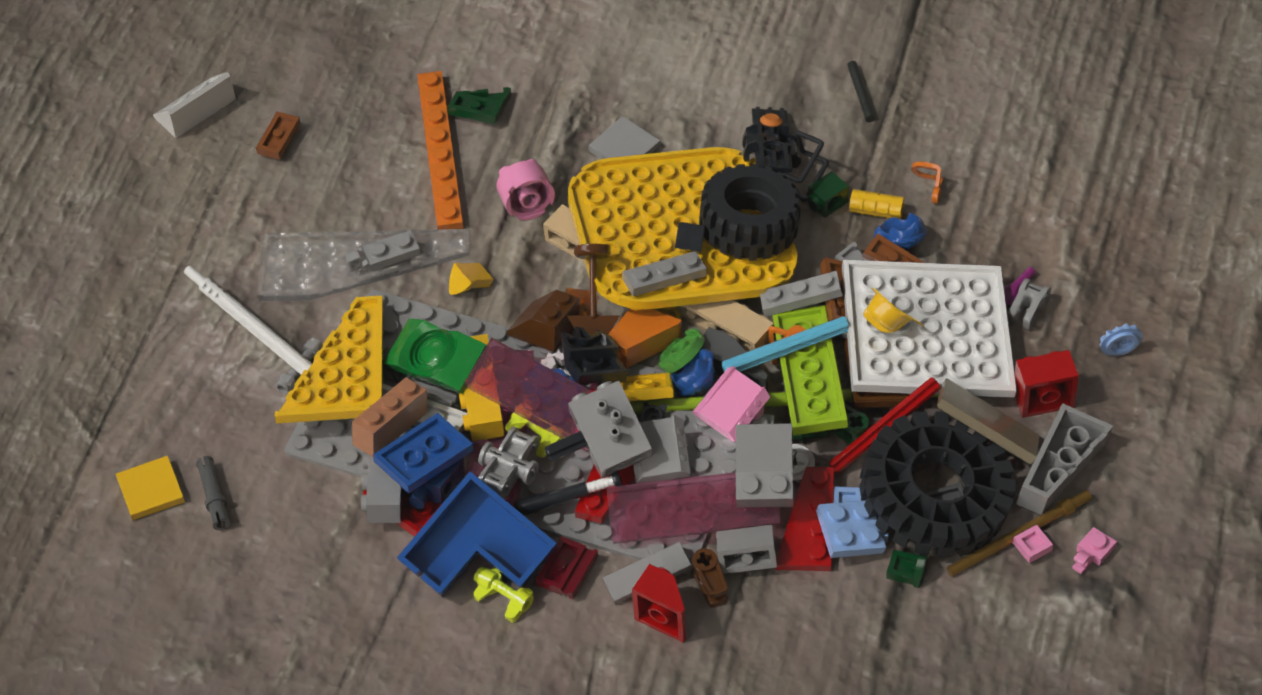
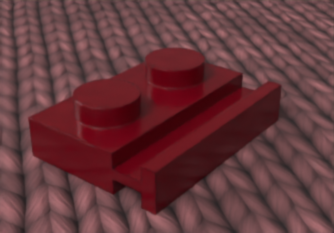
[536,536,598,600]

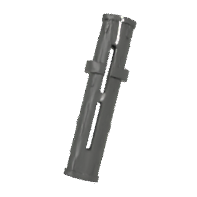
[196,456,231,530]

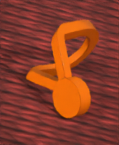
[911,161,943,204]
[768,325,805,365]

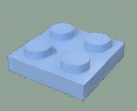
[816,501,886,558]

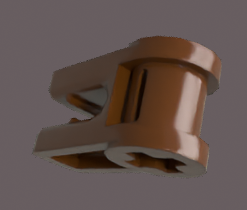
[692,548,728,608]

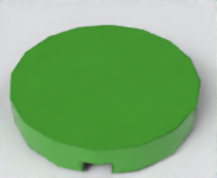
[658,328,705,373]

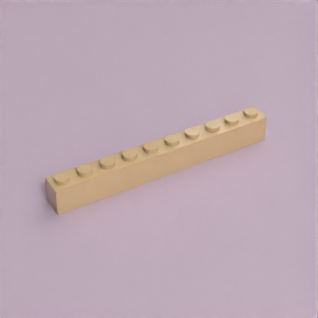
[543,204,774,352]

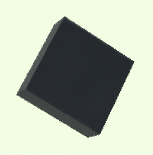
[675,222,705,252]

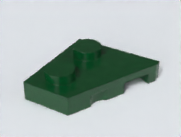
[448,87,511,124]

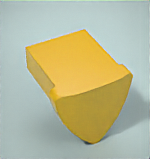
[449,263,494,295]

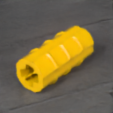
[849,189,905,219]

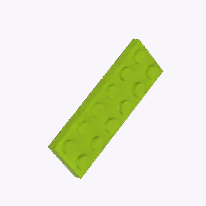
[772,305,848,435]

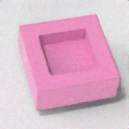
[1013,525,1053,563]

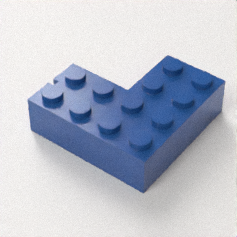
[397,471,558,597]

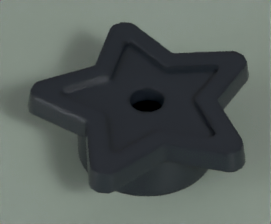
[637,403,667,422]

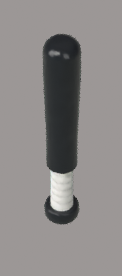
[514,471,623,516]

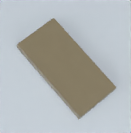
[937,378,1039,464]

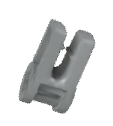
[1007,278,1051,331]

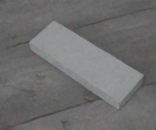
[603,542,692,605]

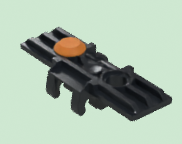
[742,106,801,173]

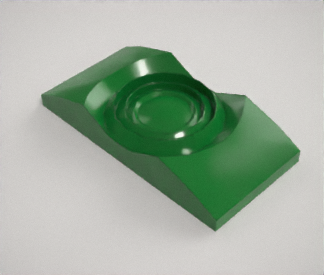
[383,319,489,394]

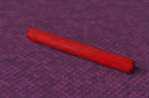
[829,377,941,474]

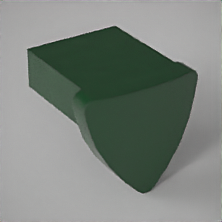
[886,549,928,588]

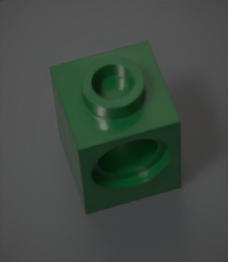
[808,171,849,218]

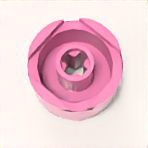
[496,159,555,220]

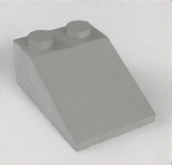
[736,424,793,508]

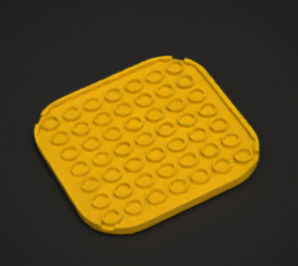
[568,147,797,311]

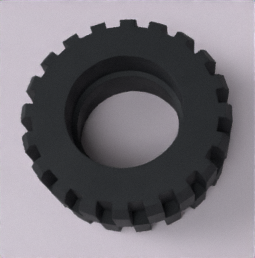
[699,164,802,261]

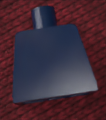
[406,457,465,509]

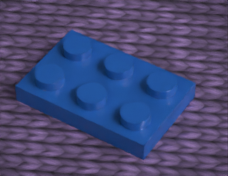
[373,413,473,493]

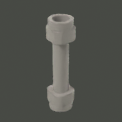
[275,338,323,395]

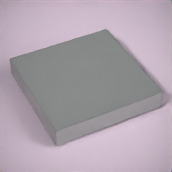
[588,116,660,159]

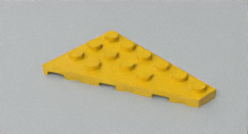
[275,295,383,424]

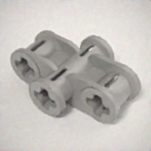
[478,426,540,500]

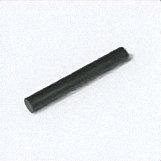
[847,61,875,122]

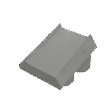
[633,414,690,485]

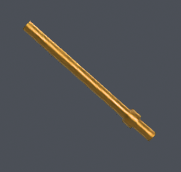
[946,490,1092,577]

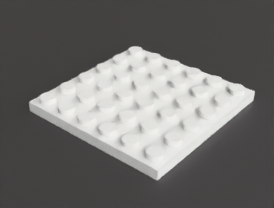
[842,260,1016,397]

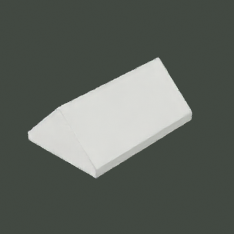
[153,72,236,138]

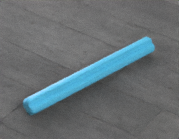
[722,316,849,372]

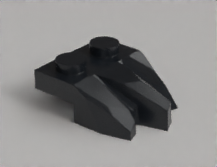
[561,326,628,385]

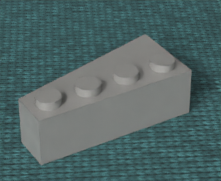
[1016,403,1113,515]

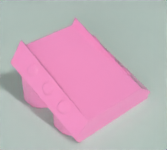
[693,366,770,442]

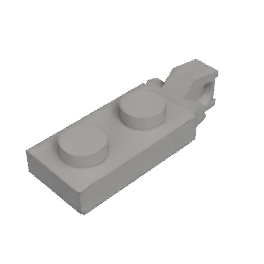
[345,230,420,272]

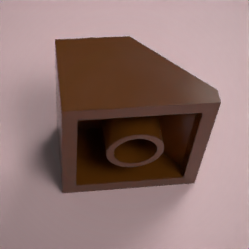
[507,290,580,352]

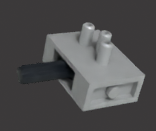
[545,381,652,479]

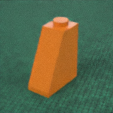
[608,309,682,369]

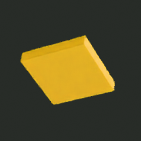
[620,372,674,401]
[116,456,185,521]

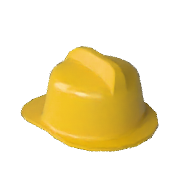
[863,287,924,333]

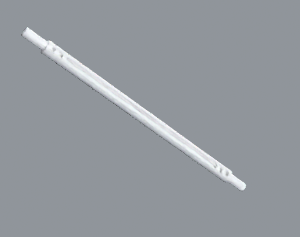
[184,266,398,441]

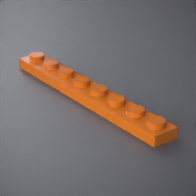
[417,71,464,232]

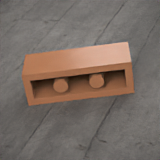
[352,377,427,457]

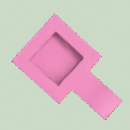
[1072,527,1117,574]

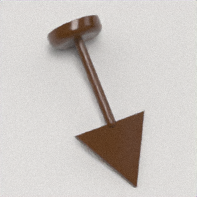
[567,244,620,335]

